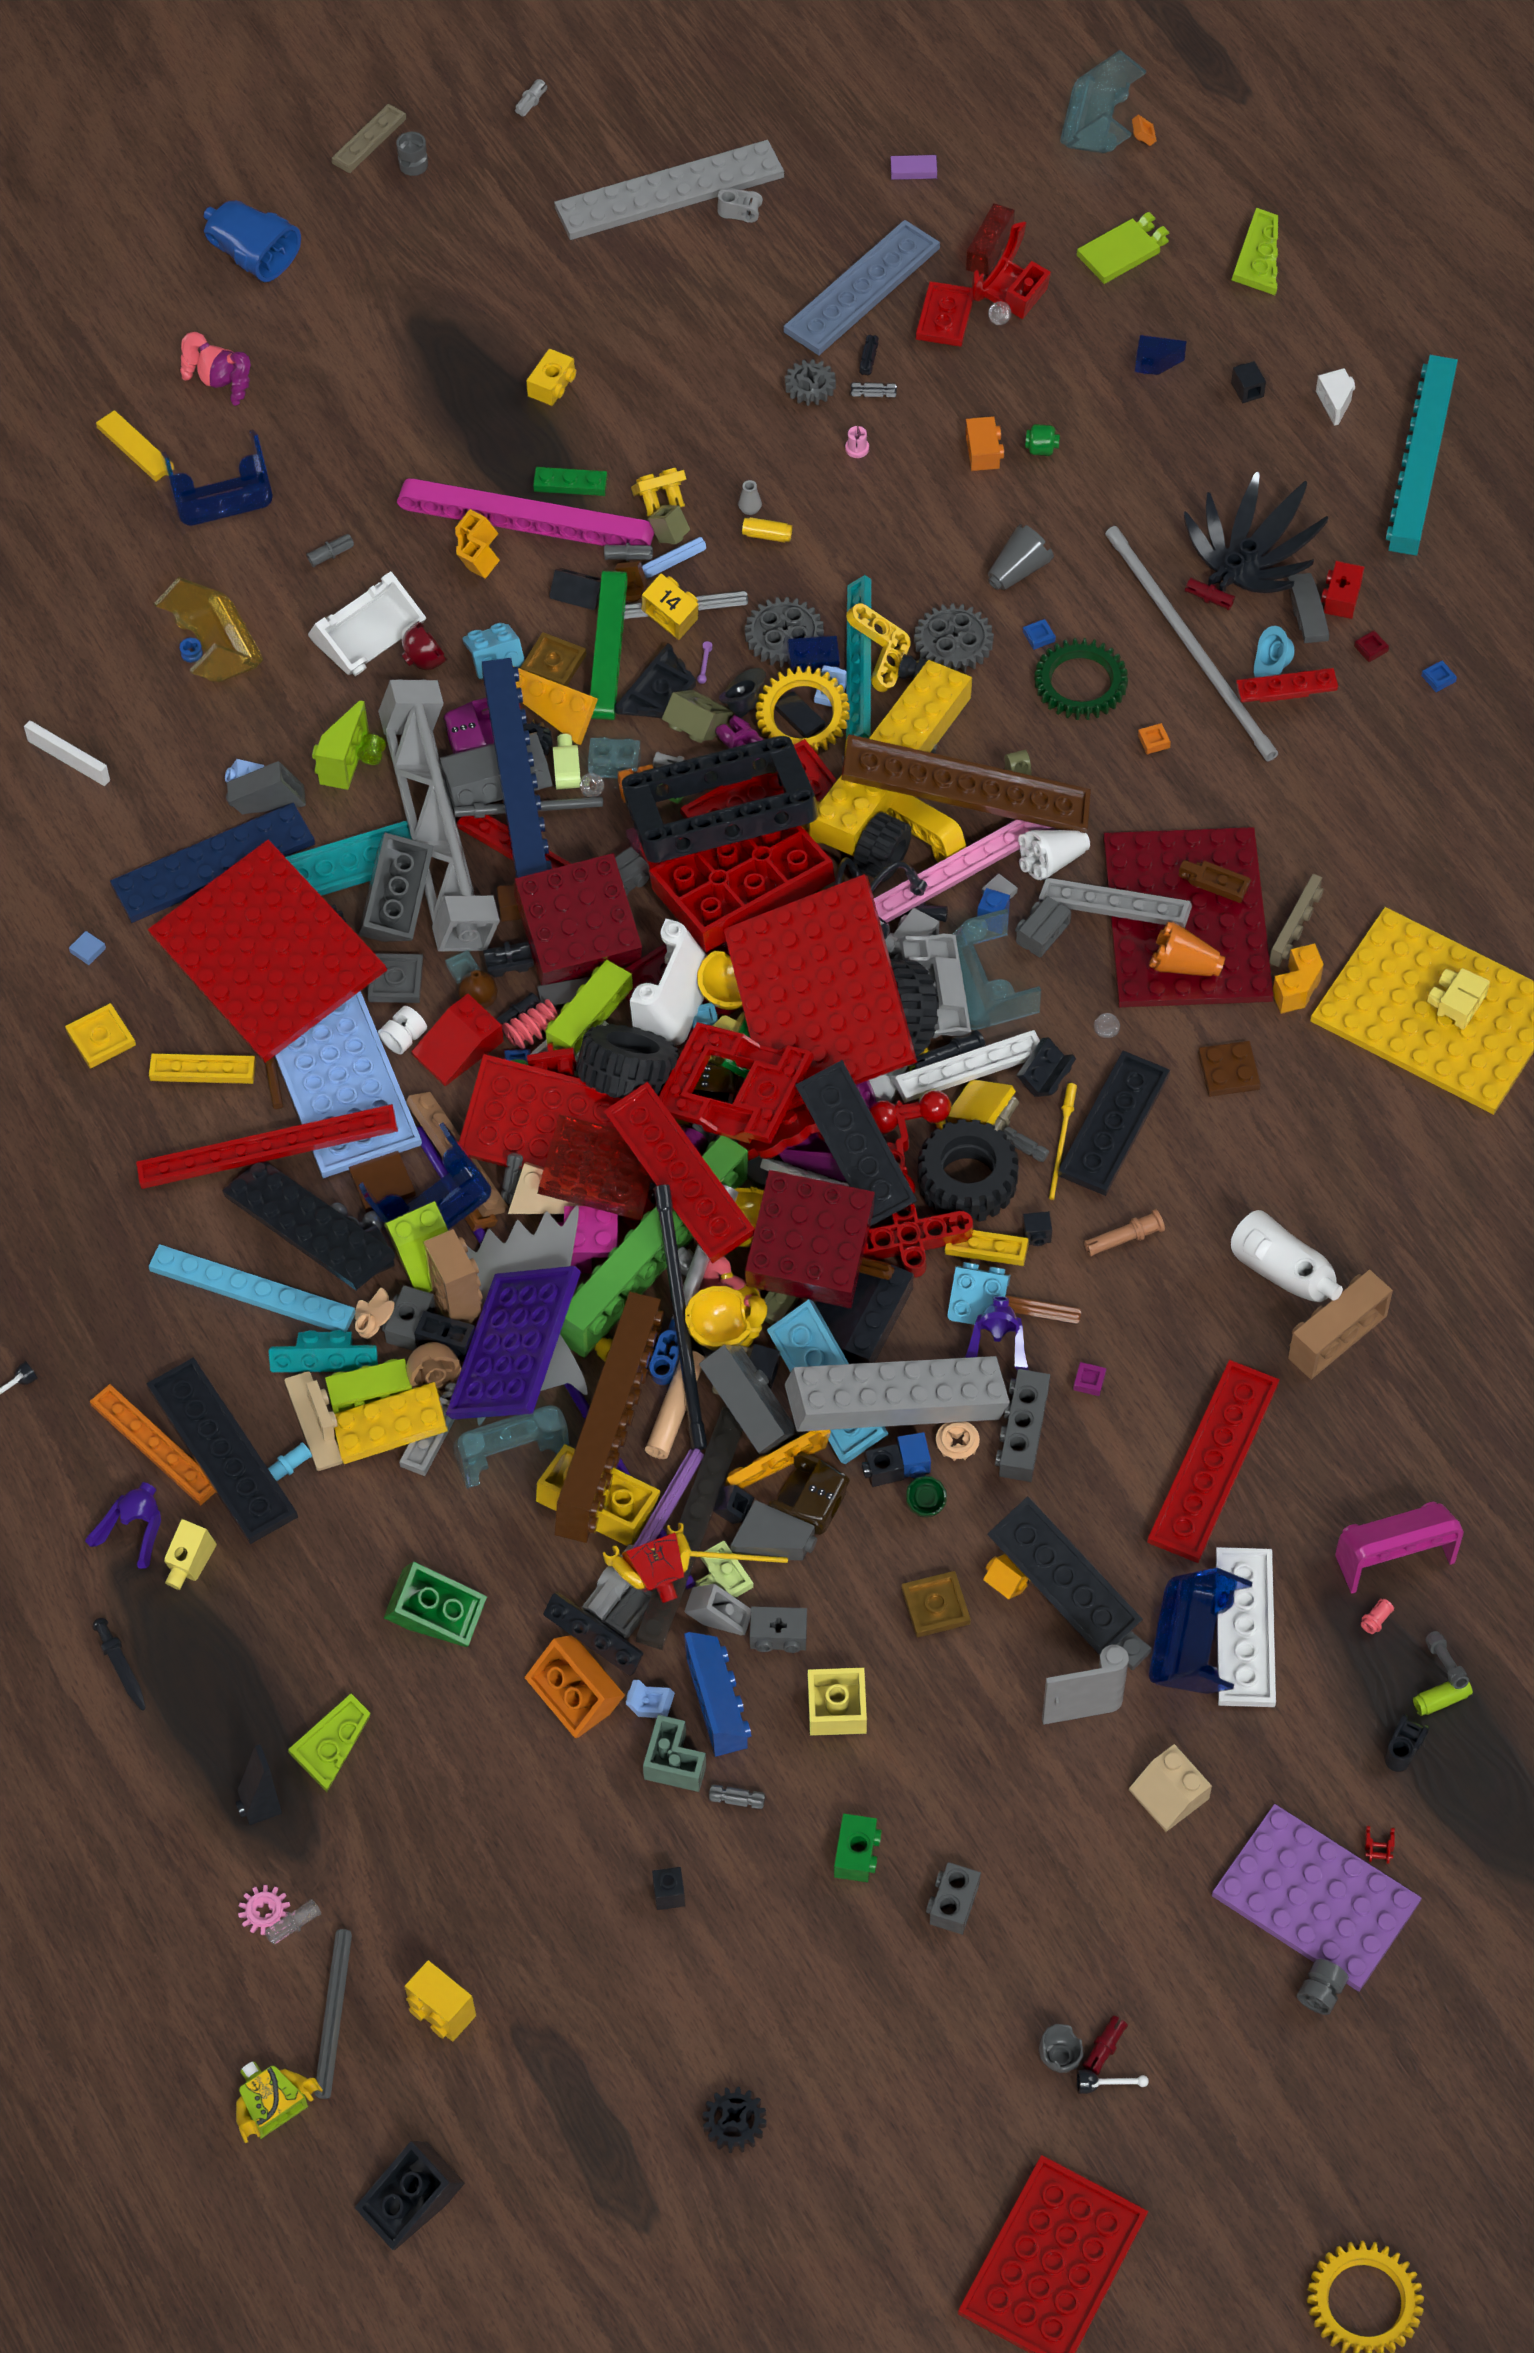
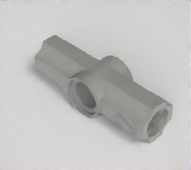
[582,1544,634,1623]

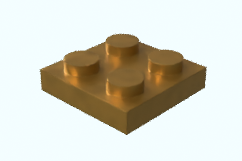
[520,632,587,686]
[902,1571,971,1638]

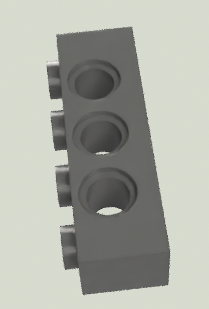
[995,1369,1050,1482]

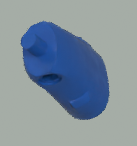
[204,200,301,282]

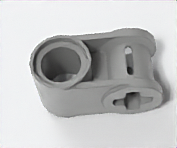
[718,187,763,222]

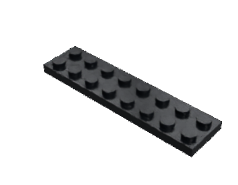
[222,1161,396,1291]
[146,1357,298,1544]

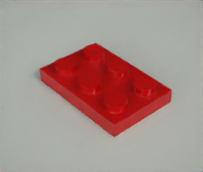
[916,281,974,347]

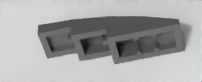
[1287,573,1329,643]

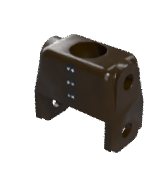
[674,1065,738,1128]
[768,1451,850,1535]

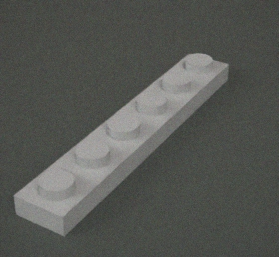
[1039,878,1192,928]

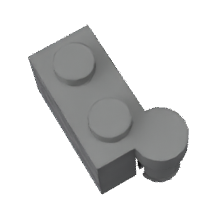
[885,908,939,959]

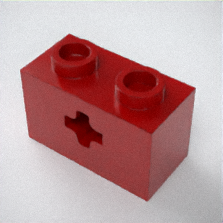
[1321,561,1365,619]

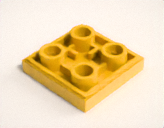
[946,1080,1016,1125]

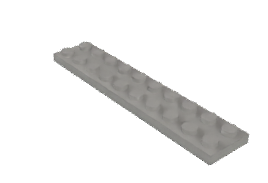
[554,140,784,240]

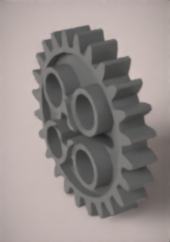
[745,597,824,667]
[914,603,994,673]

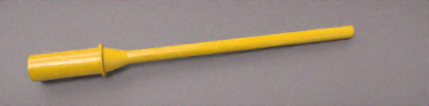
[1049,1083,1077,1200]
[690,1551,788,1563]

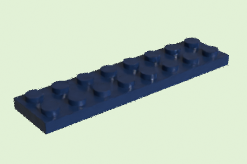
[110,803,315,923]

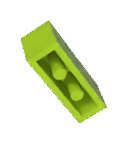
[325,1358,412,1414]

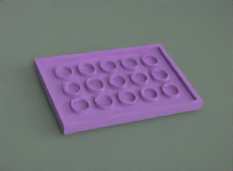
[1212,1804,1422,1992]

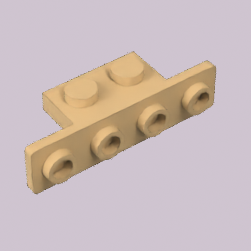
[285,1372,343,1471]

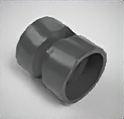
[396,132,428,176]
[1297,1959,1349,2015]

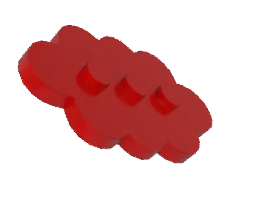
[738,1104,820,1161]

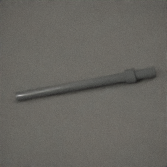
[453,797,603,818]

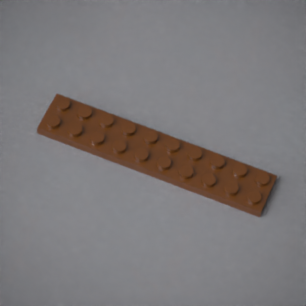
[841,734,1091,833]

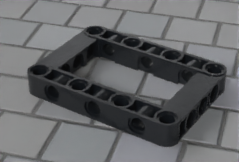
[622,736,818,863]

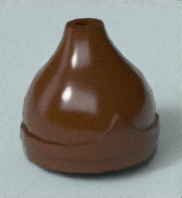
[459,970,498,1009]

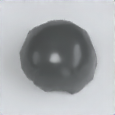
[1038,2024,1083,2073]

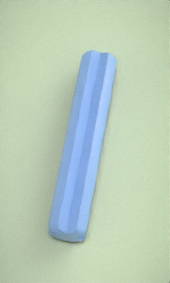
[642,537,706,578]

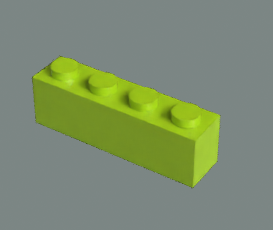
[545,960,633,1056]

